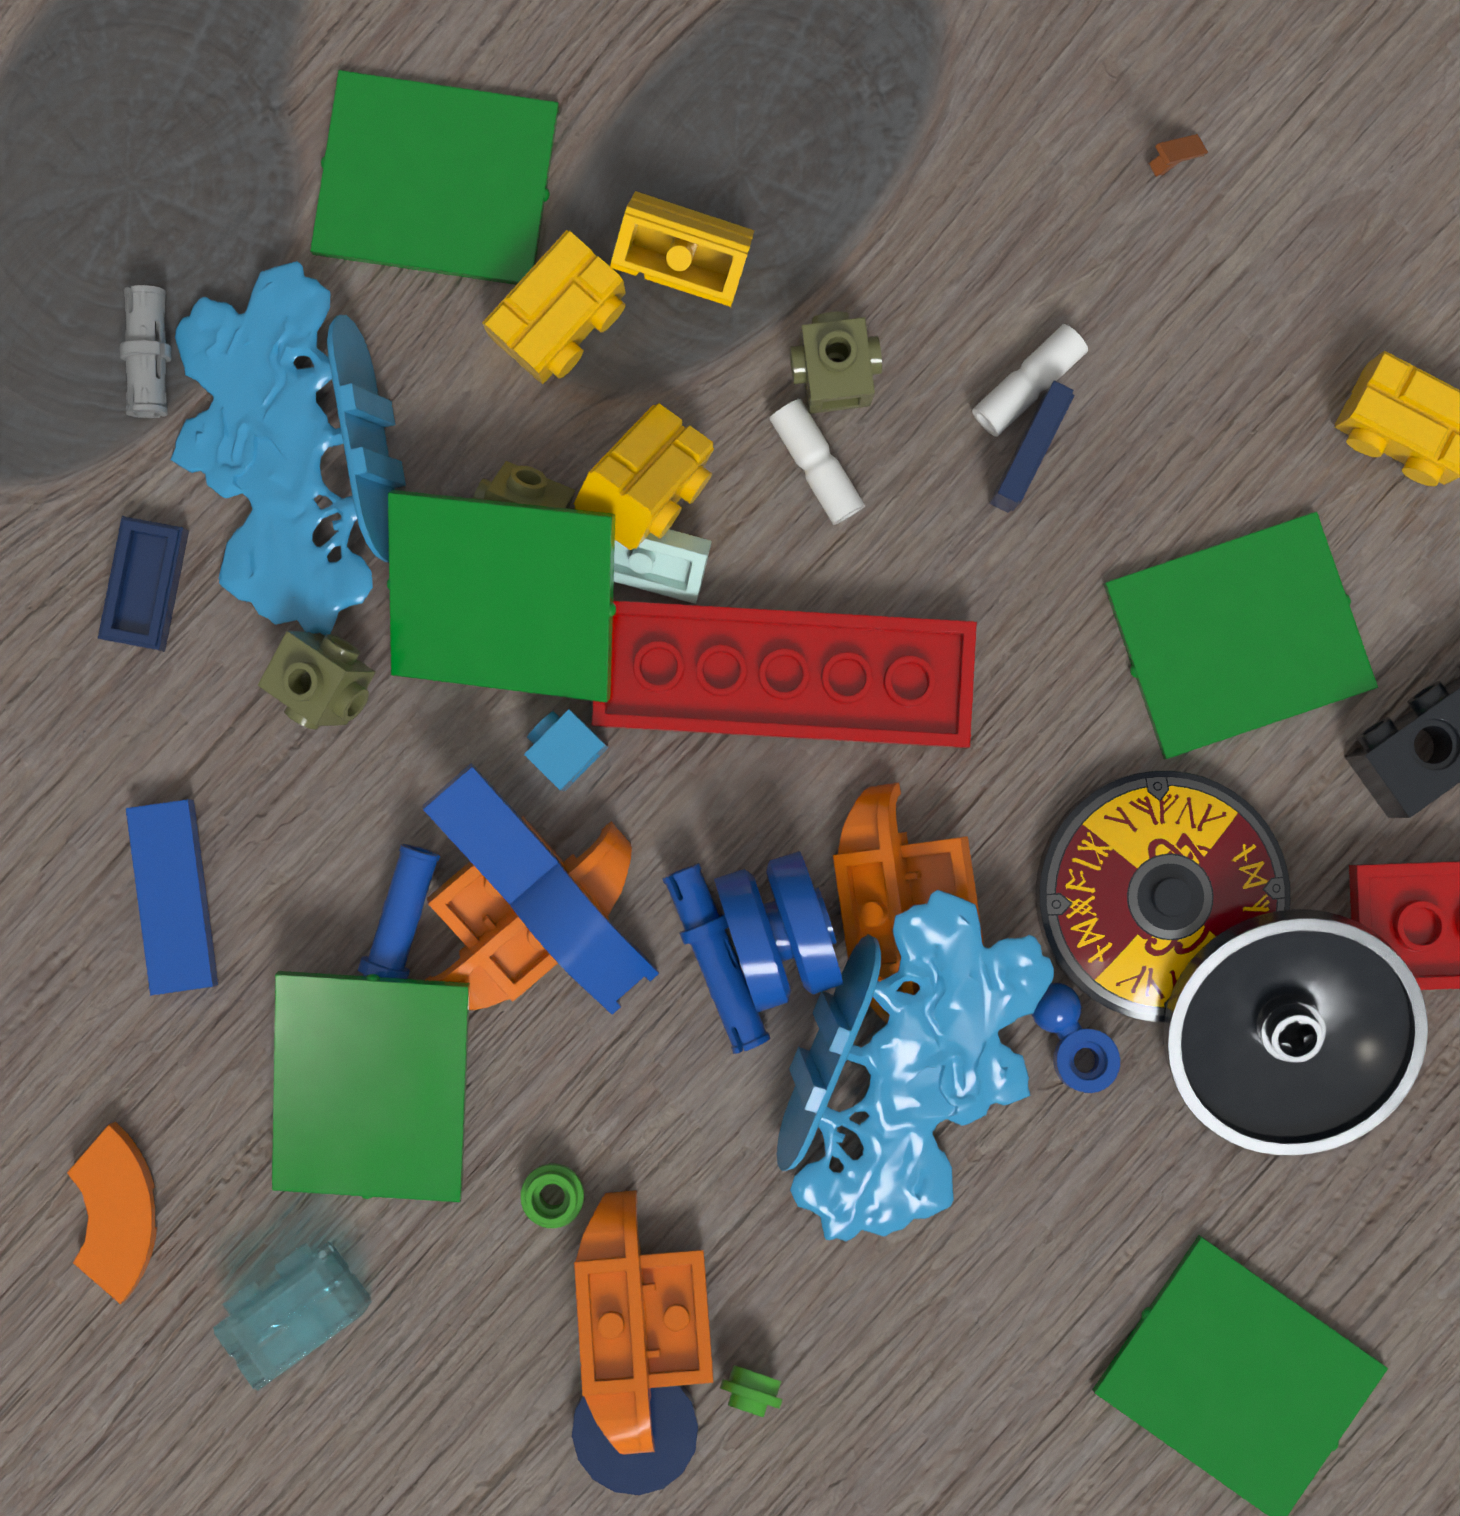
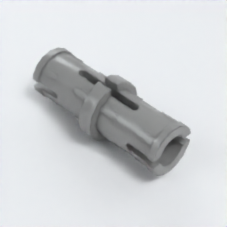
[120,285,172,418]

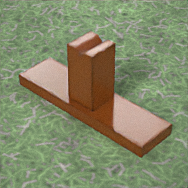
[1148,134,1208,177]

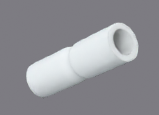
[972,324,1088,437]
[769,399,865,525]

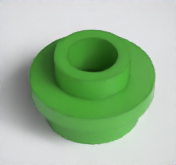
[520,1163,584,1228]
[720,1365,783,1417]

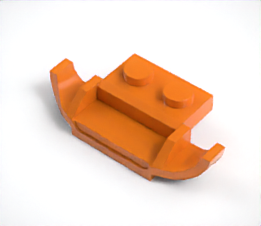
[833,782,984,1024]
[425,816,632,1011]
[574,1190,714,1455]

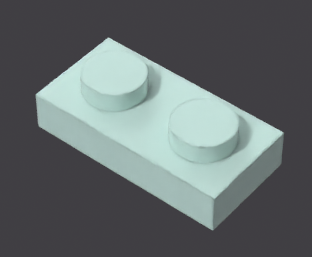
[614,529,712,604]

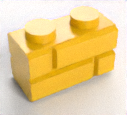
[610,191,755,307]
[482,230,626,384]
[1334,351,1460,486]
[574,403,714,550]

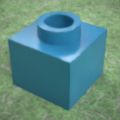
[524,709,609,791]

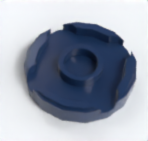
[572,1385,699,1495]

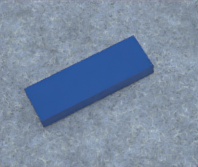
[126,799,218,996]

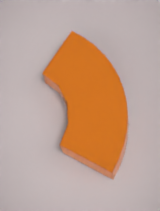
[67,1121,157,1304]

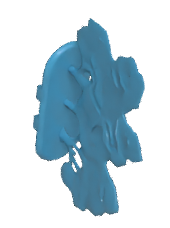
[170,261,406,635]
[776,890,1054,1241]

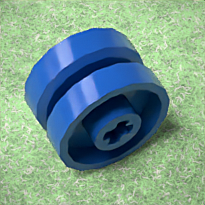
[714,851,843,1012]

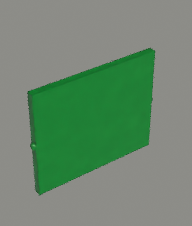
[310,70,559,285]
[387,490,616,702]
[1103,512,1378,759]
[272,971,470,1202]
[1092,1235,1388,1516]

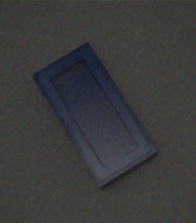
[989,380,1075,513]
[98,516,189,652]

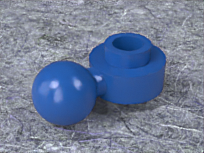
[1031,983,1120,1093]

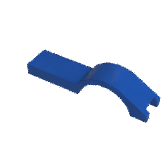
[423,763,659,1015]

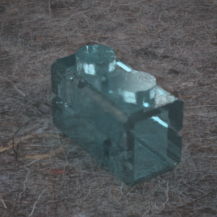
[213,1241,372,1391]

